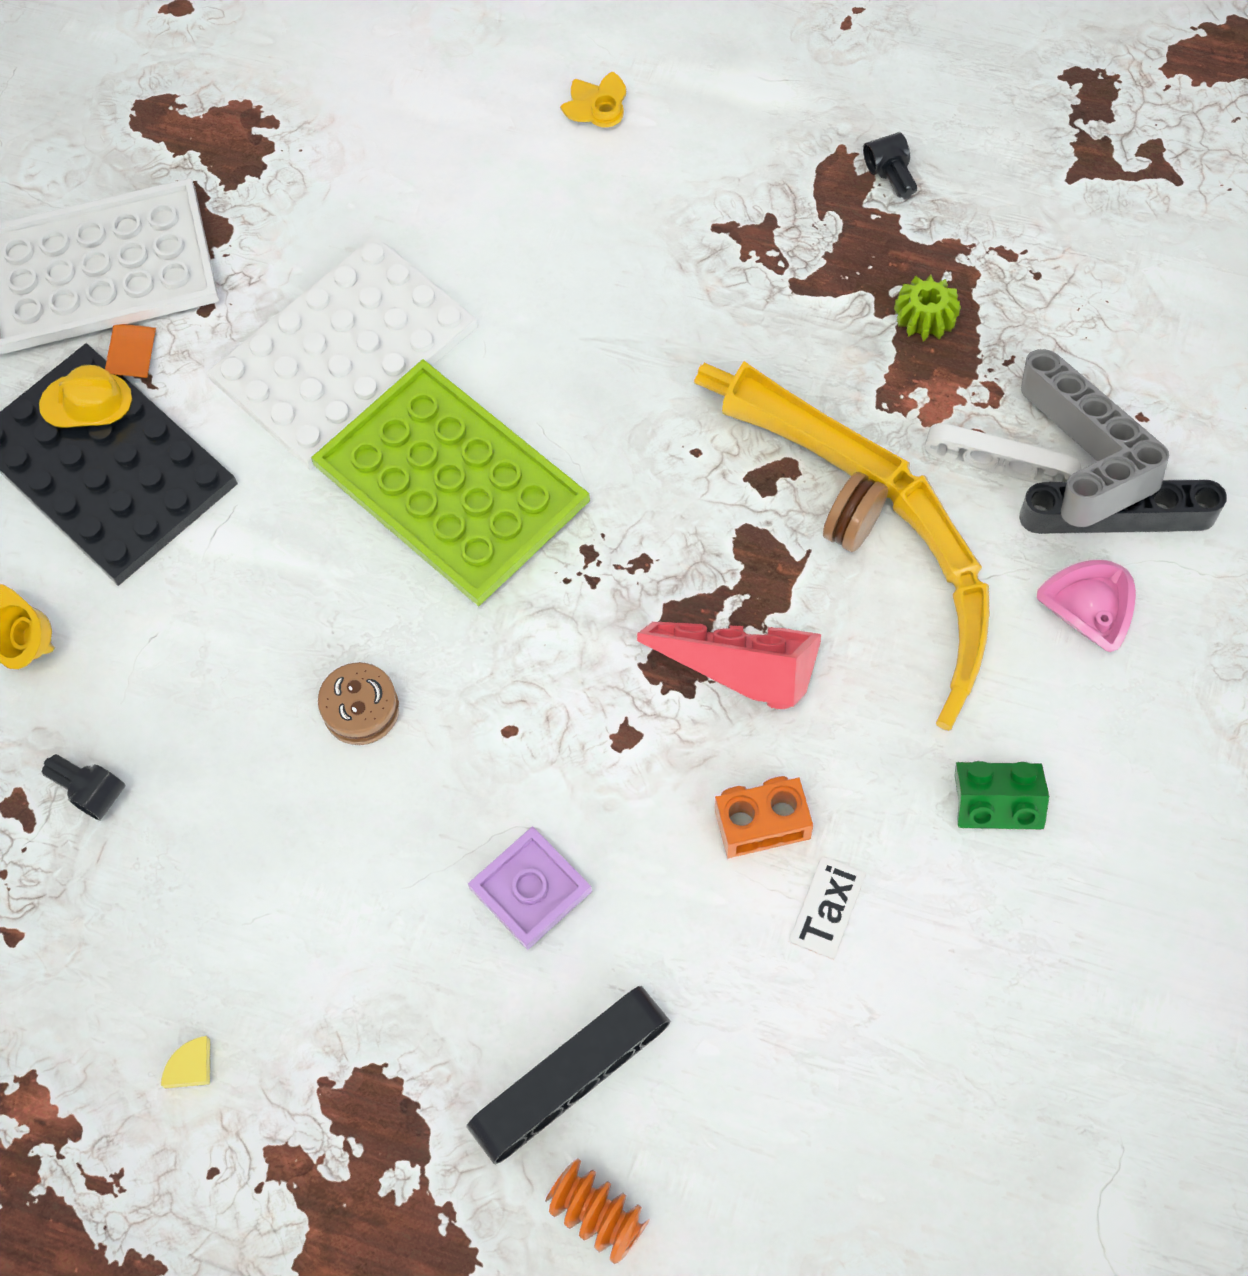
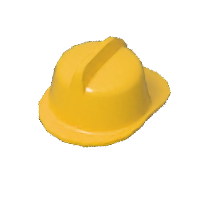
[39,365,132,428]
[0,584,55,670]

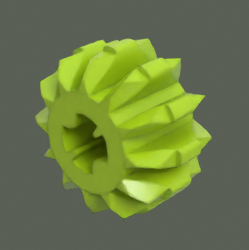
[894,274,961,342]

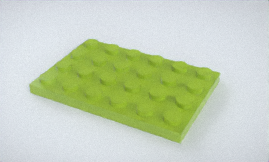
[311,359,590,607]

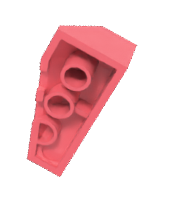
[637,622,821,709]

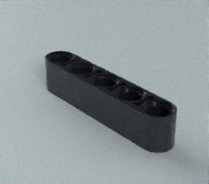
[1019,480,1227,534]
[466,986,671,1164]

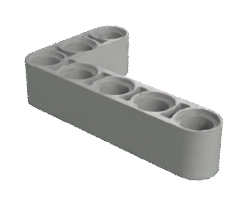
[1021,349,1169,527]

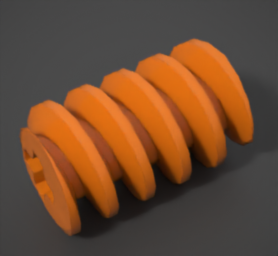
[545,1158,650,1264]

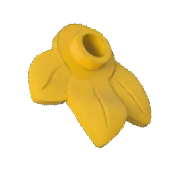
[560,72,626,127]

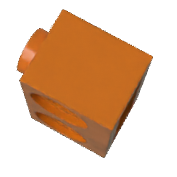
[715,776,813,859]

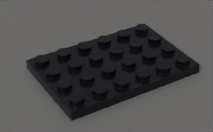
[0,343,238,586]

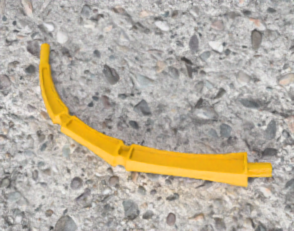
[694,361,990,731]

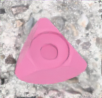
[1037,560,1136,652]

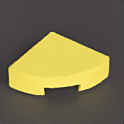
[161,1036,210,1089]

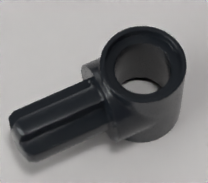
[863,132,917,200]
[41,754,126,821]

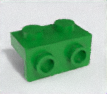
[954,761,1050,830]

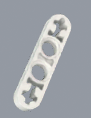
[925,423,1081,484]

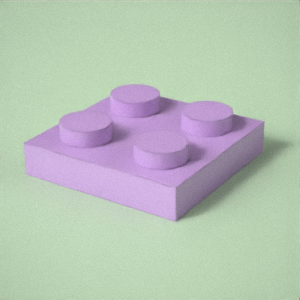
[468,826,592,950]

